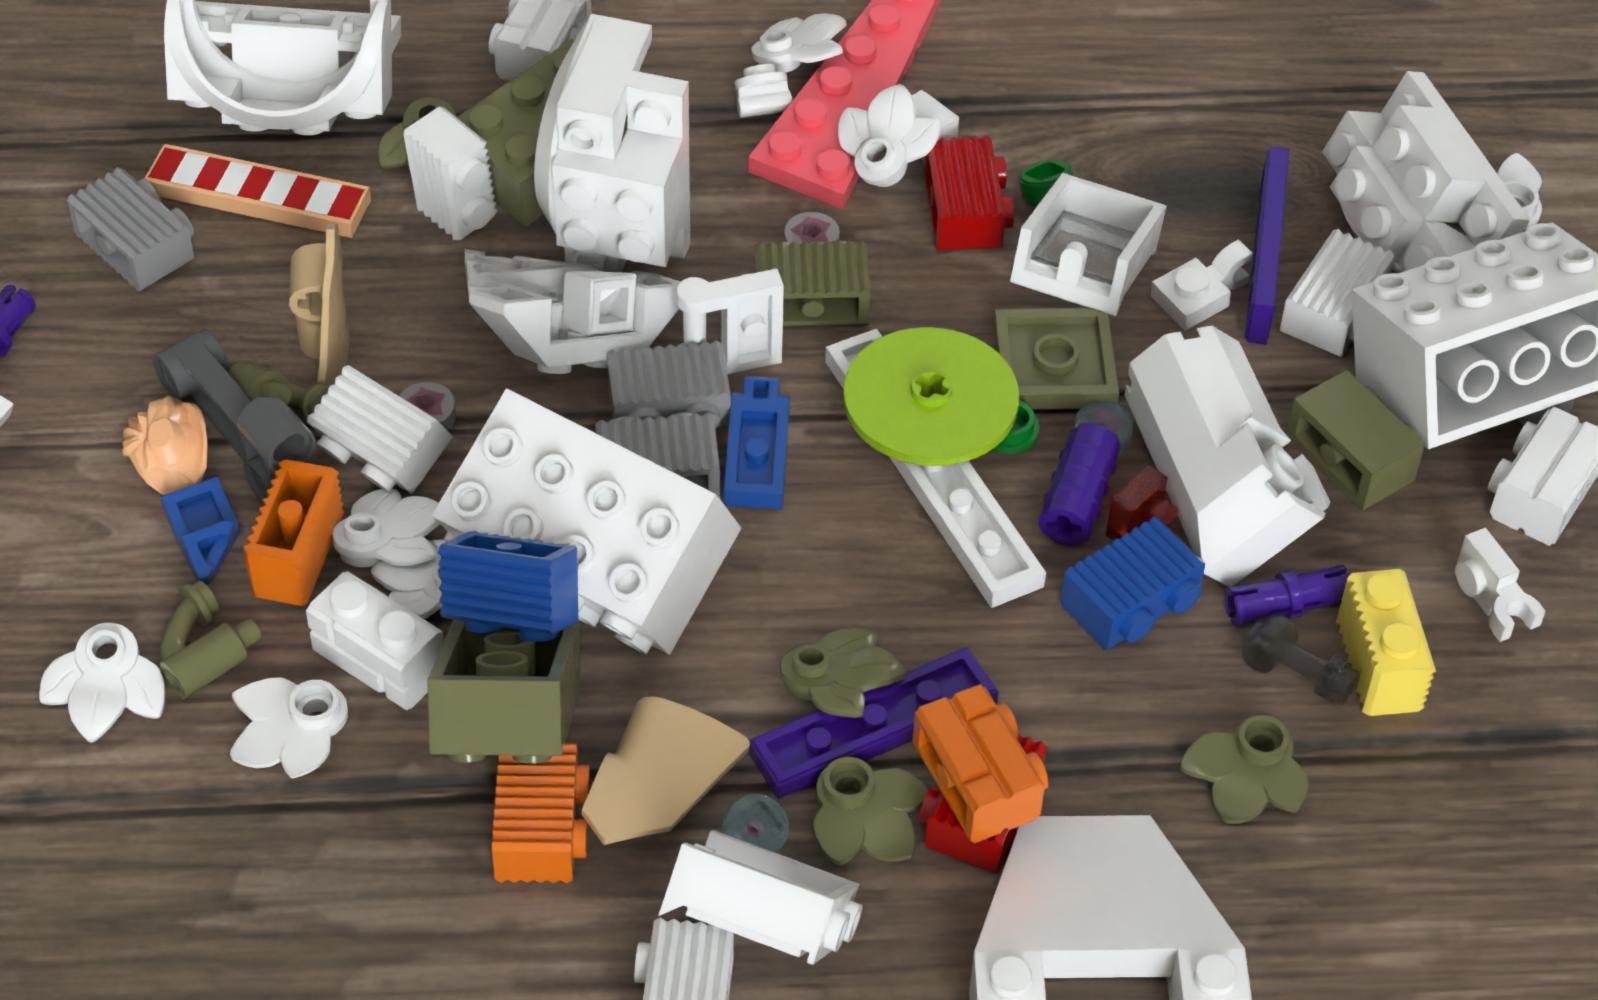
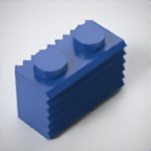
[1061,516,1206,650]
[438,531,579,641]

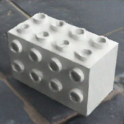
[1351,222,1598,449]
[432,388,741,655]

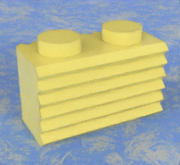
[1336,569,1436,716]

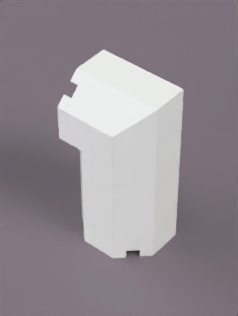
[1125,326,1330,587]

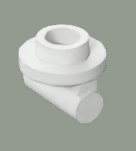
[734,64,792,118]

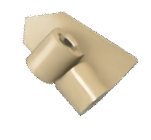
[289,224,350,385]
[582,696,750,845]

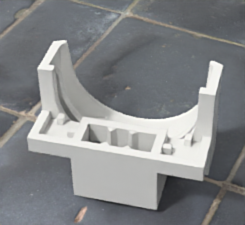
[534,14,690,273]

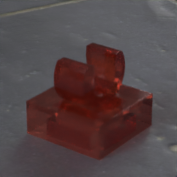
[1106,465,1179,541]

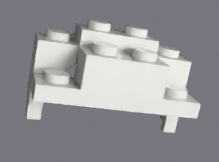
[164,0,401,135]
[1322,71,1530,274]

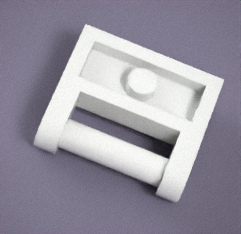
[677,269,784,374]

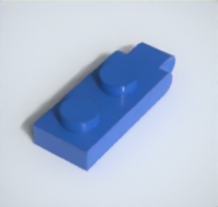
[724,376,790,509]

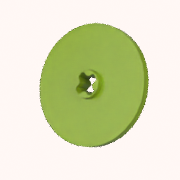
[843,327,1019,466]

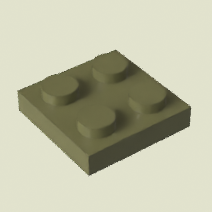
[993,308,1119,409]

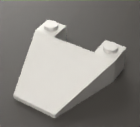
[969,815,1252,1000]

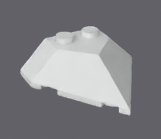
[464,249,681,374]

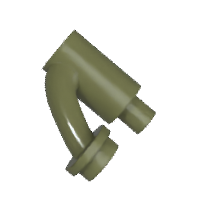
[228,361,331,421]
[159,581,262,699]

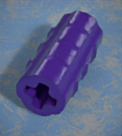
[1038,423,1121,545]

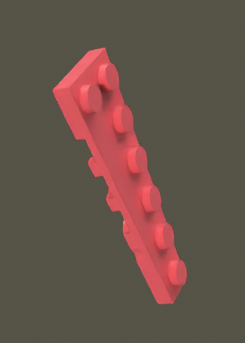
[748,0,941,209]

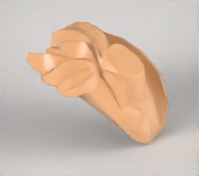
[122,395,208,495]

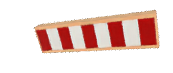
[144,144,371,238]

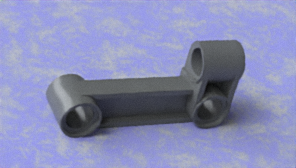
[152,329,320,506]

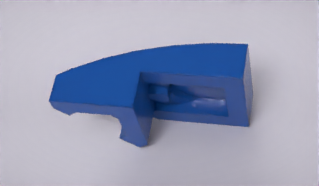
[161,477,240,585]

